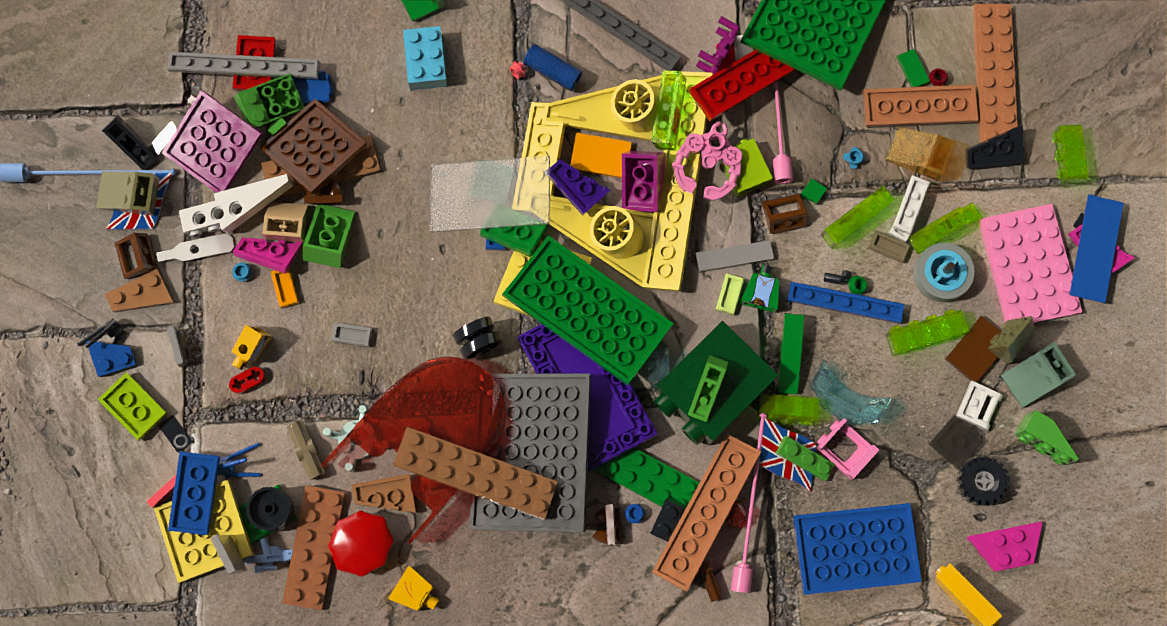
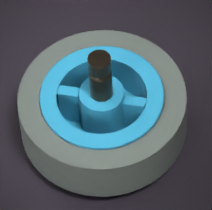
[913,243,975,302]

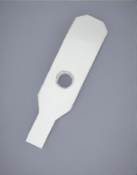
[156,234,234,262]

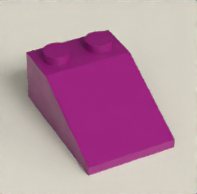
[622,151,665,212]

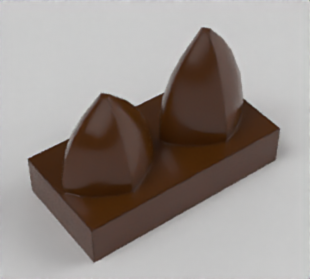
[304,180,345,204]
[592,504,622,545]

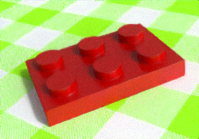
[232,35,276,91]

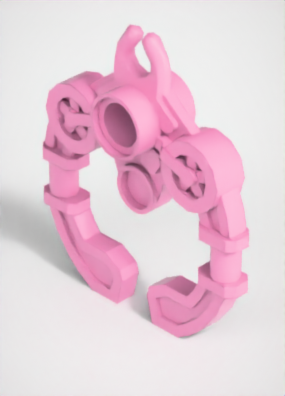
[672,121,742,201]

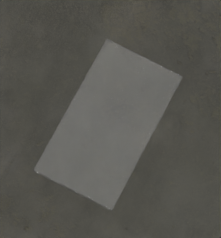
[430,156,550,232]

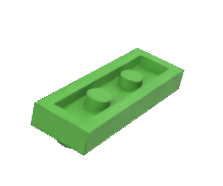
[776,436,835,481]

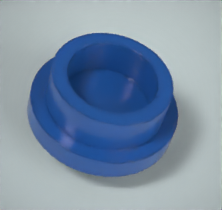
[625,504,645,524]

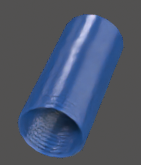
[523,44,582,91]

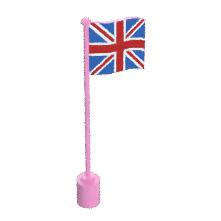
[731,413,816,593]

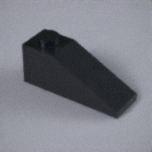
[102,114,158,170]

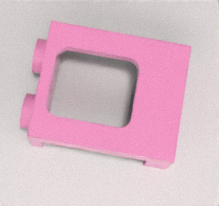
[816,418,879,480]

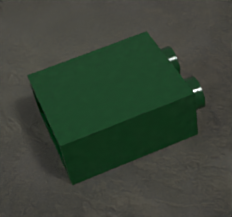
[653,320,778,445]

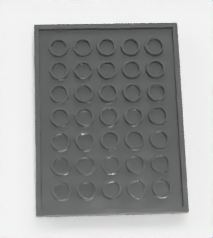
[469,374,592,533]

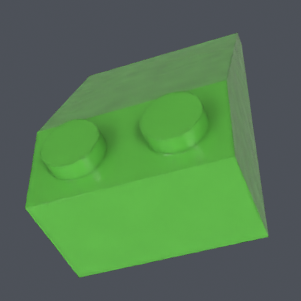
[303,203,355,268]

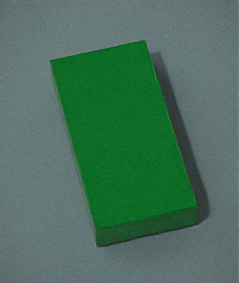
[896,49,930,87]

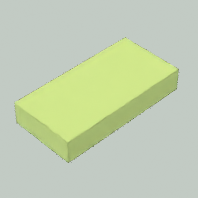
[716,273,744,316]

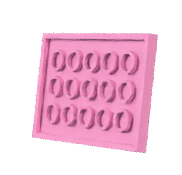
[978,204,1082,323]

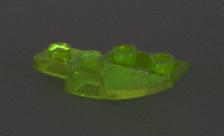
[908,202,983,254]

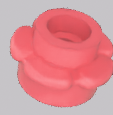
[509,61,526,79]

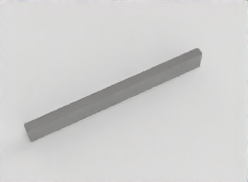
[167,52,320,80]

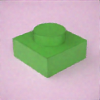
[268,118,287,137]

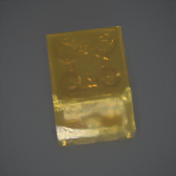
[886,126,956,181]

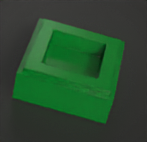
[800,178,827,205]

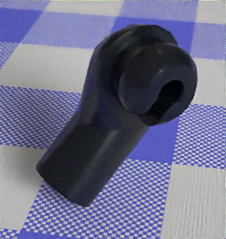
[824,270,852,284]

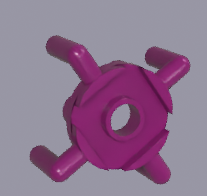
[696,16,740,74]

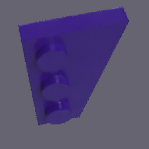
[545,159,610,216]

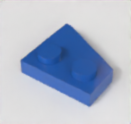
[86,341,137,377]

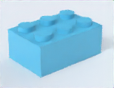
[403,26,447,90]

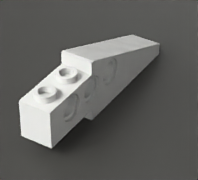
[179,174,294,237]

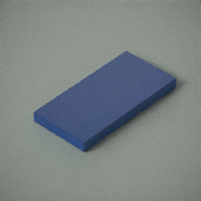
[168,452,220,535]

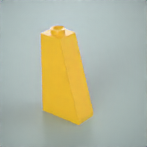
[935,563,1002,626]

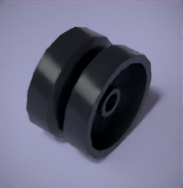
[452,317,502,360]
[246,487,294,532]

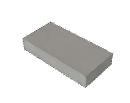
[331,322,373,348]
[167,326,188,368]

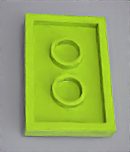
[97,372,168,441]

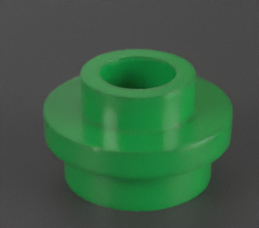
[848,276,867,295]

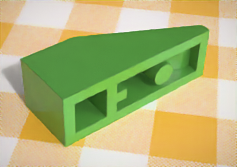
[688,355,728,422]

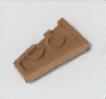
[104,269,175,313]

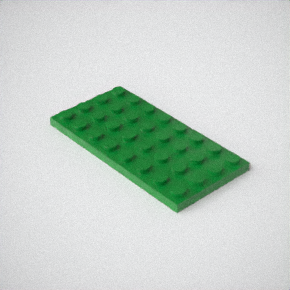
[502,235,674,385]

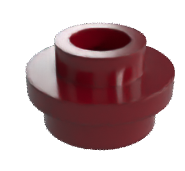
[929,68,948,86]

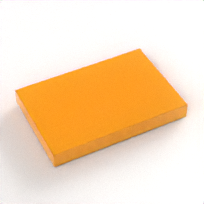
[570,132,632,179]

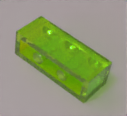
[1052,124,1089,185]
[757,394,819,426]

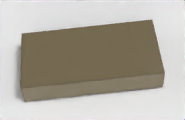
[868,231,911,263]

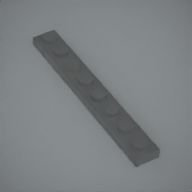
[560,0,681,73]

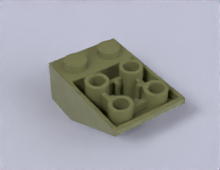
[96,171,160,216]
[988,316,1035,363]

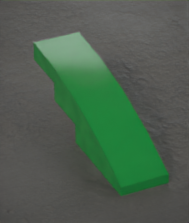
[777,313,804,394]

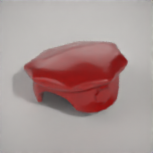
[328,511,393,577]

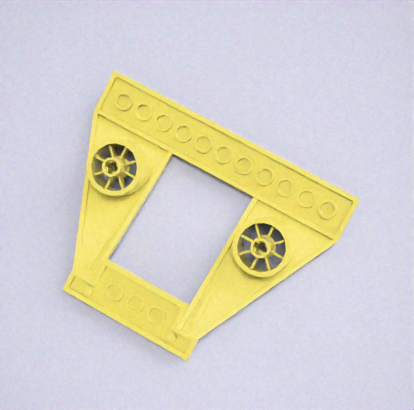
[512,71,713,292]

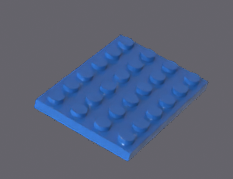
[793,503,922,595]

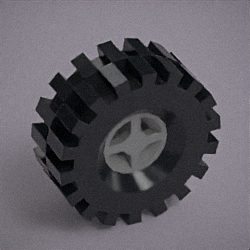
[956,456,1010,507]

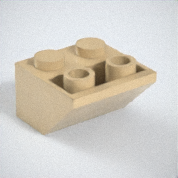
[262,202,308,242]

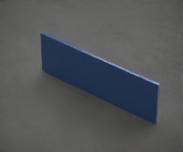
[1069,194,1124,304]

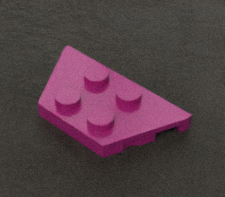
[967,522,1042,572]

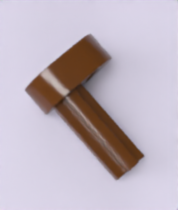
[696,560,722,602]

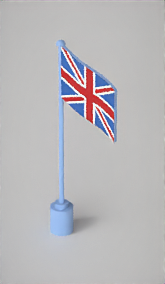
[0,163,176,230]

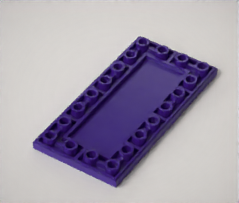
[517,324,658,471]

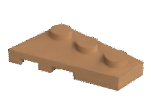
[351,474,416,513]

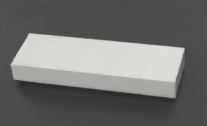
[892,175,930,235]

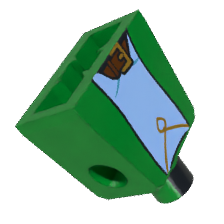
[740,265,779,313]

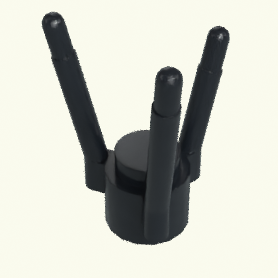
[77,318,124,348]

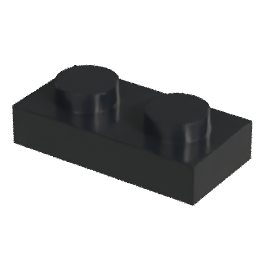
[650,497,684,542]

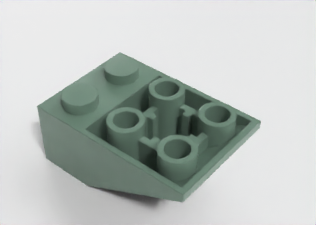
[1000,342,1076,408]

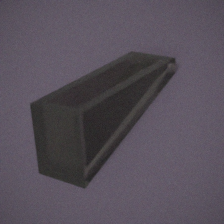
[149,122,177,156]

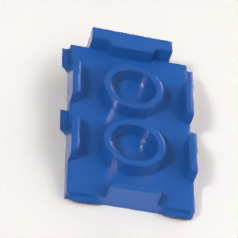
[292,70,334,106]

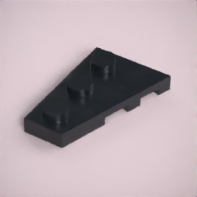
[966,125,1024,169]

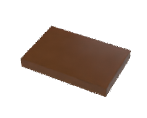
[945,315,1001,383]

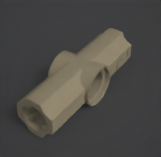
[287,420,326,481]

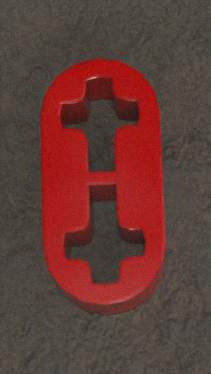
[229,367,265,394]

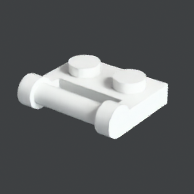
[956,381,1003,431]

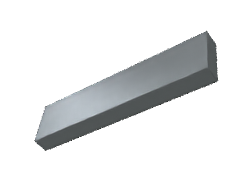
[695,240,774,272]

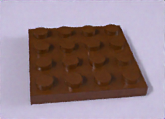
[260,99,367,196]

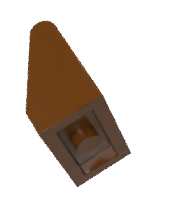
[762,194,807,234]
[114,232,158,279]

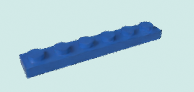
[787,282,904,324]

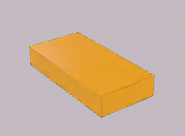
[270,267,299,308]

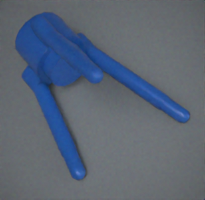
[218,443,261,478]

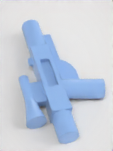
[245,537,293,574]

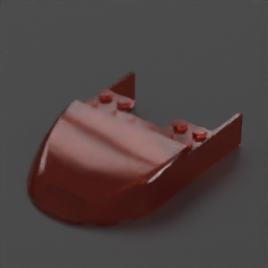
[321,357,506,544]

